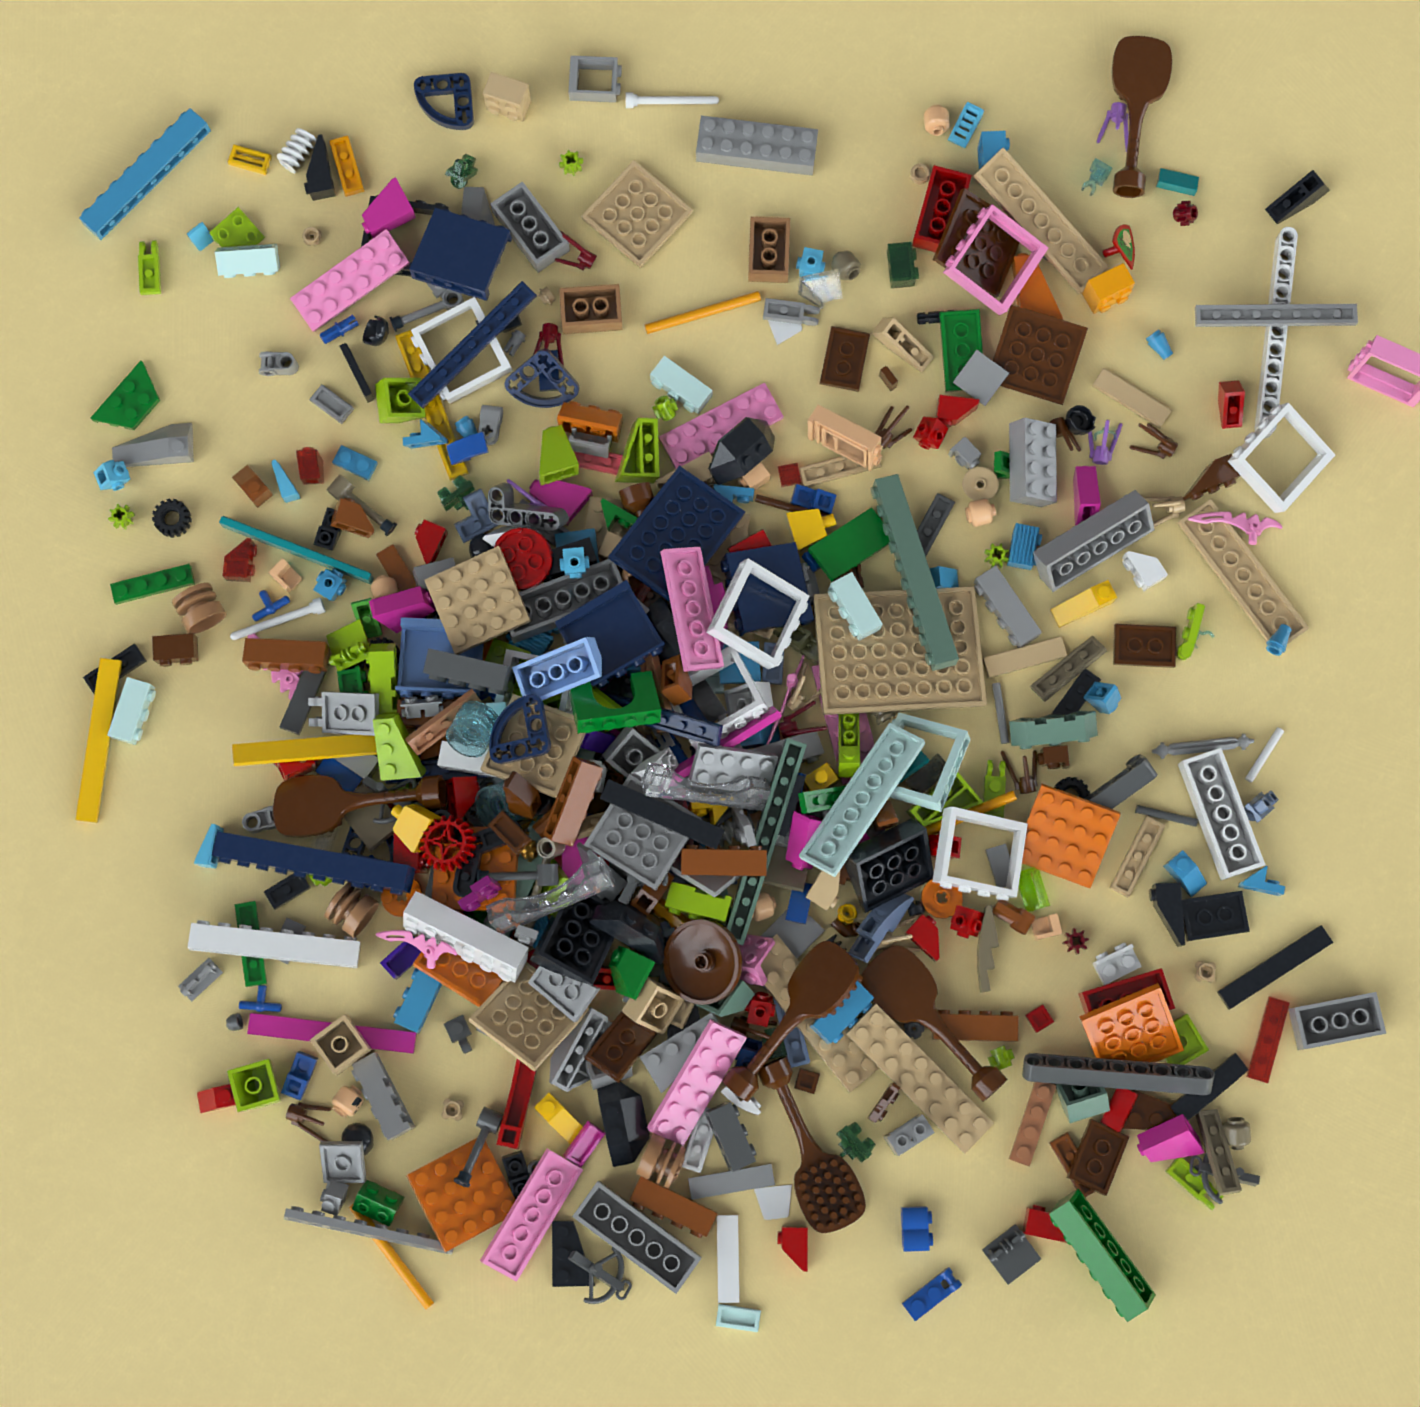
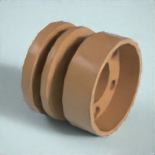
[172,582,226,634]
[324,882,379,938]
[636,1133,687,1188]

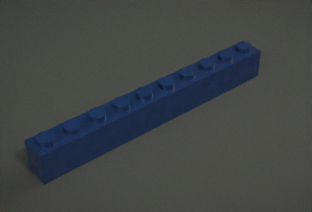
[211,831,416,896]

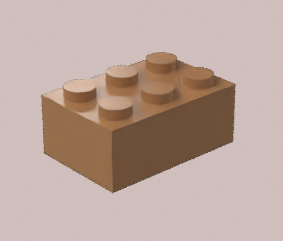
[748,217,790,283]
[559,284,623,334]

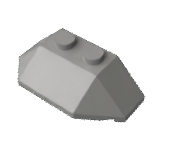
[549,1007,608,1092]

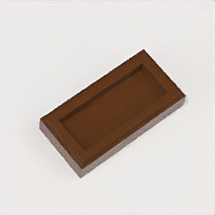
[488,810,532,855]

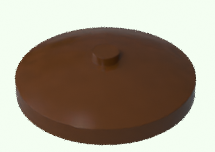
[663,919,742,1005]

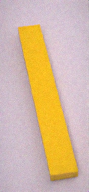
[395,329,469,481]
[75,658,122,823]
[232,735,377,766]

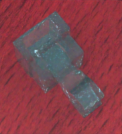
[1081,158,1112,196]

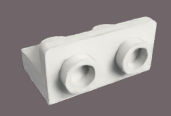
[1092,942,1142,985]

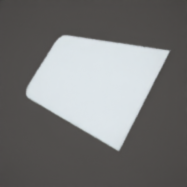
[768,320,802,345]
[754,1184,792,1220]

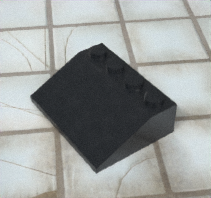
[845,818,934,913]
[530,883,614,986]

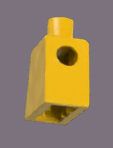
[786,509,836,551]
[802,762,841,793]
[391,804,441,853]

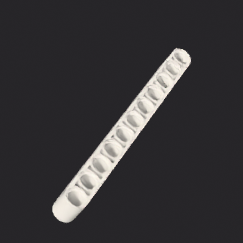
[1254,227,1298,439]

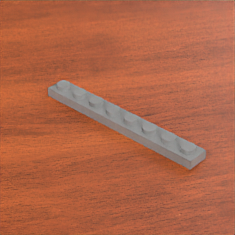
[1195,304,1358,327]
[284,1206,454,1255]

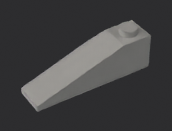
[461,187,500,264]
[112,423,194,467]

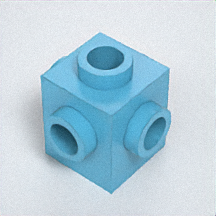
[796,247,826,281]
[93,460,130,491]
[560,547,590,579]

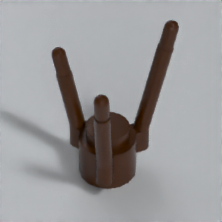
[875,406,912,449]
[1049,417,1081,452]
[1129,423,1178,459]
[1001,750,1038,794]
[730,1015,777,1039]
[286,1102,331,1141]

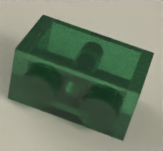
[886,242,919,288]

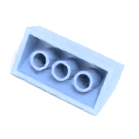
[512,637,602,706]

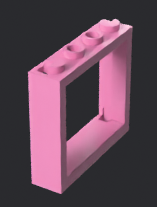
[943,204,1048,316]
[1347,335,1420,407]

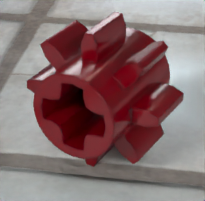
[1173,201,1198,226]
[1062,928,1089,955]

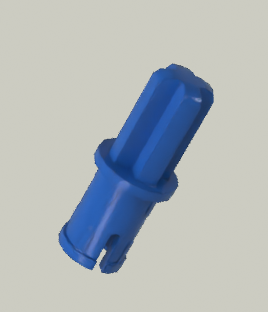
[320,314,359,344]

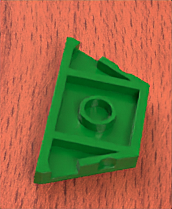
[90,360,160,430]

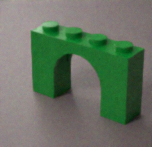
[569,671,661,734]

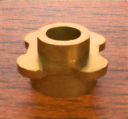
[521,840,538,862]

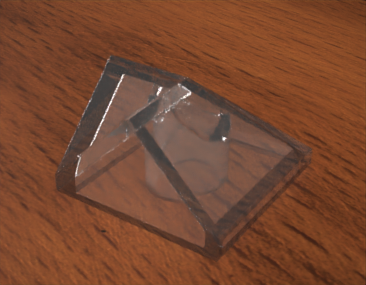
[798,269,843,309]

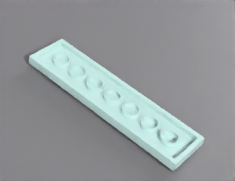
[799,723,926,877]

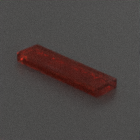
[1246,996,1290,1084]

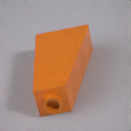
[1012,253,1063,320]

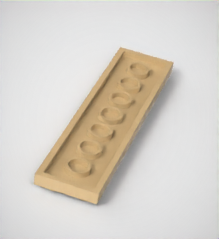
[973,147,1108,294]
[1177,499,1309,644]
[760,934,879,1093]
[846,1003,994,1154]

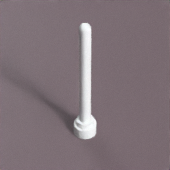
[626,92,719,108]
[230,597,326,640]

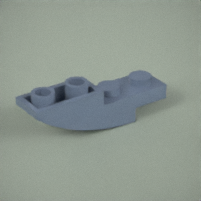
[848,893,914,963]

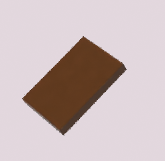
[820,326,870,392]
[1113,624,1176,668]
[585,1011,657,1083]
[1066,1119,1129,1196]

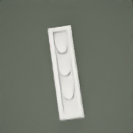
[717,1215,739,1303]

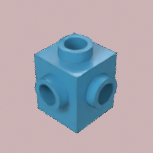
[313,568,347,601]

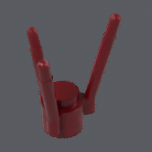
[555,231,597,271]
[533,323,564,373]
[779,701,827,738]

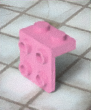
[739,934,775,986]

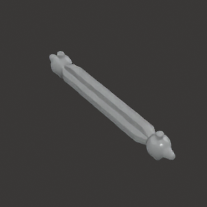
[1152,733,1254,759]

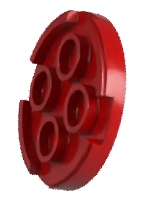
[494,527,553,590]

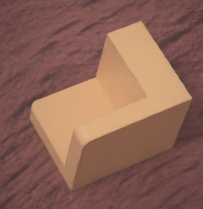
[268,558,302,593]
[1031,913,1062,941]

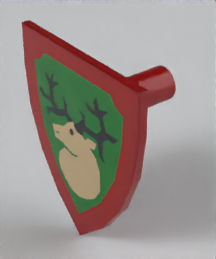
[1102,224,1135,270]

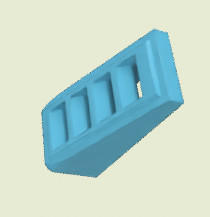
[948,102,984,148]
[271,459,300,503]
[194,824,224,869]

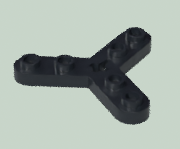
[434,809,522,898]

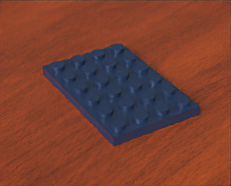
[608,465,745,602]

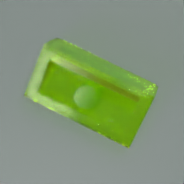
[1018,867,1050,912]

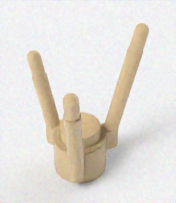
[1143,496,1185,527]
[786,662,821,711]
[877,915,920,952]

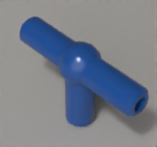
[252,590,290,622]
[239,985,282,1012]

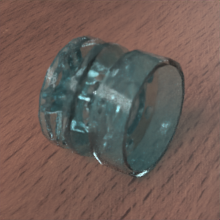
[446,701,498,757]
[475,781,526,827]

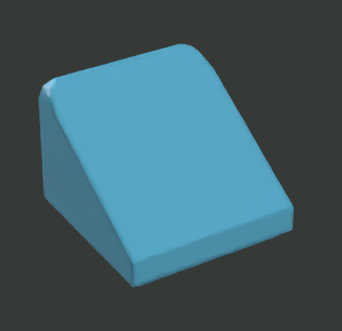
[187,222,214,251]

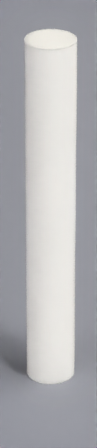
[1245,727,1284,783]

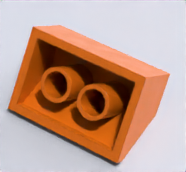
[557,401,623,443]

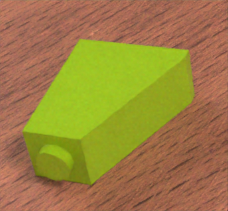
[539,425,579,486]

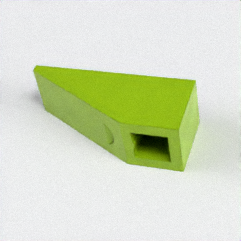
[838,713,860,777]

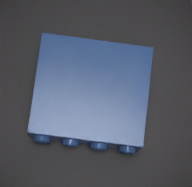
[395,617,484,699]

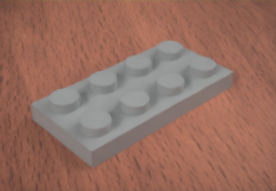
[688,743,778,794]

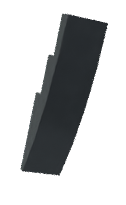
[1170,1053,1249,1120]

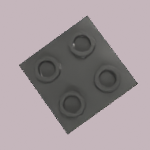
[982,1224,1041,1285]

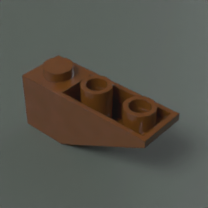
[1183,454,1240,501]

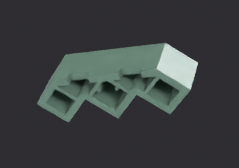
[1009,711,1098,749]

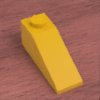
[1050,580,1118,628]
[534,1092,583,1144]

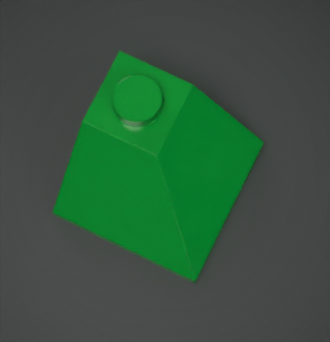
[609,946,655,1000]

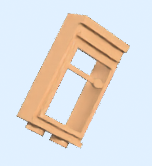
[808,405,883,471]

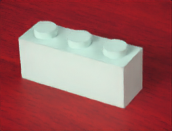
[215,244,280,278]
[650,356,713,414]
[828,572,883,641]
[107,677,156,745]

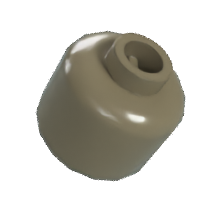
[831,251,861,281]
[1223,1117,1251,1150]

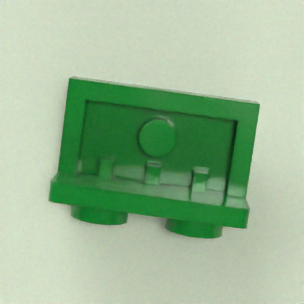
[337,666,369,693]
[352,1180,404,1226]

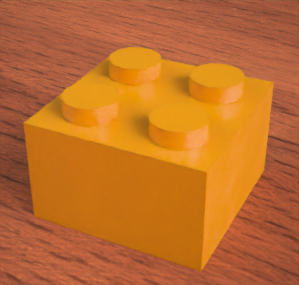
[1082,263,1135,314]

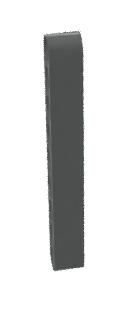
[1022,1053,1215,1095]

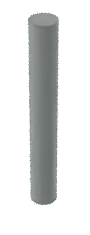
[992,683,1009,744]

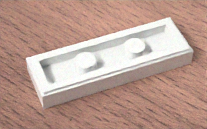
[682,1107,713,1173]

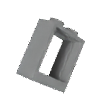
[568,56,622,102]
[884,1114,935,1156]

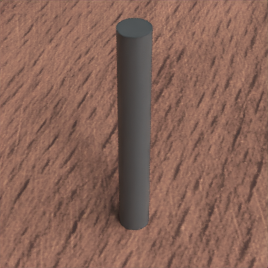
[1135,805,1198,827]

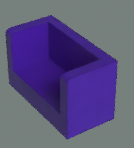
[380,935,421,980]

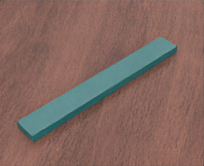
[219,516,374,585]

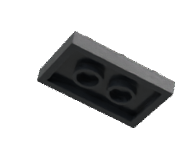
[1182,891,1250,942]

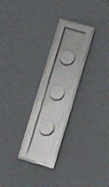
[688,1164,775,1200]

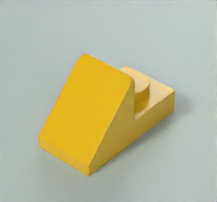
[688,798,732,825]

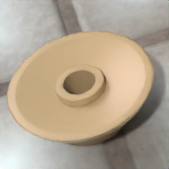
[962,467,999,500]

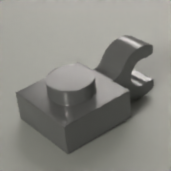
[444,1015,472,1054]

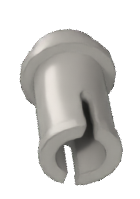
[503,330,526,356]

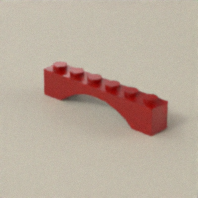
[496,1059,537,1149]

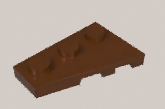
[1123,1090,1177,1130]

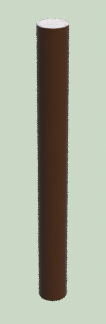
[755,494,829,517]

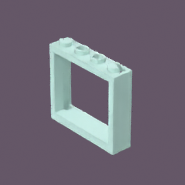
[890,712,970,812]

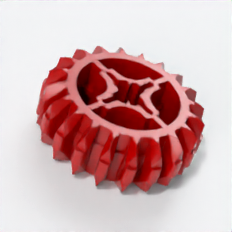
[419,815,476,872]

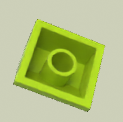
[375,378,426,423]
[227,1059,281,1112]

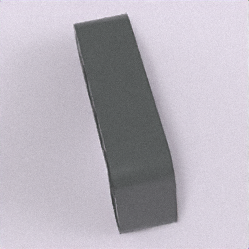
[488,482,569,531]
[1084,754,1158,809]

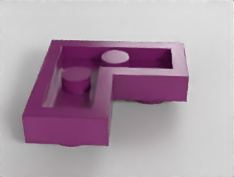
[457,875,502,911]

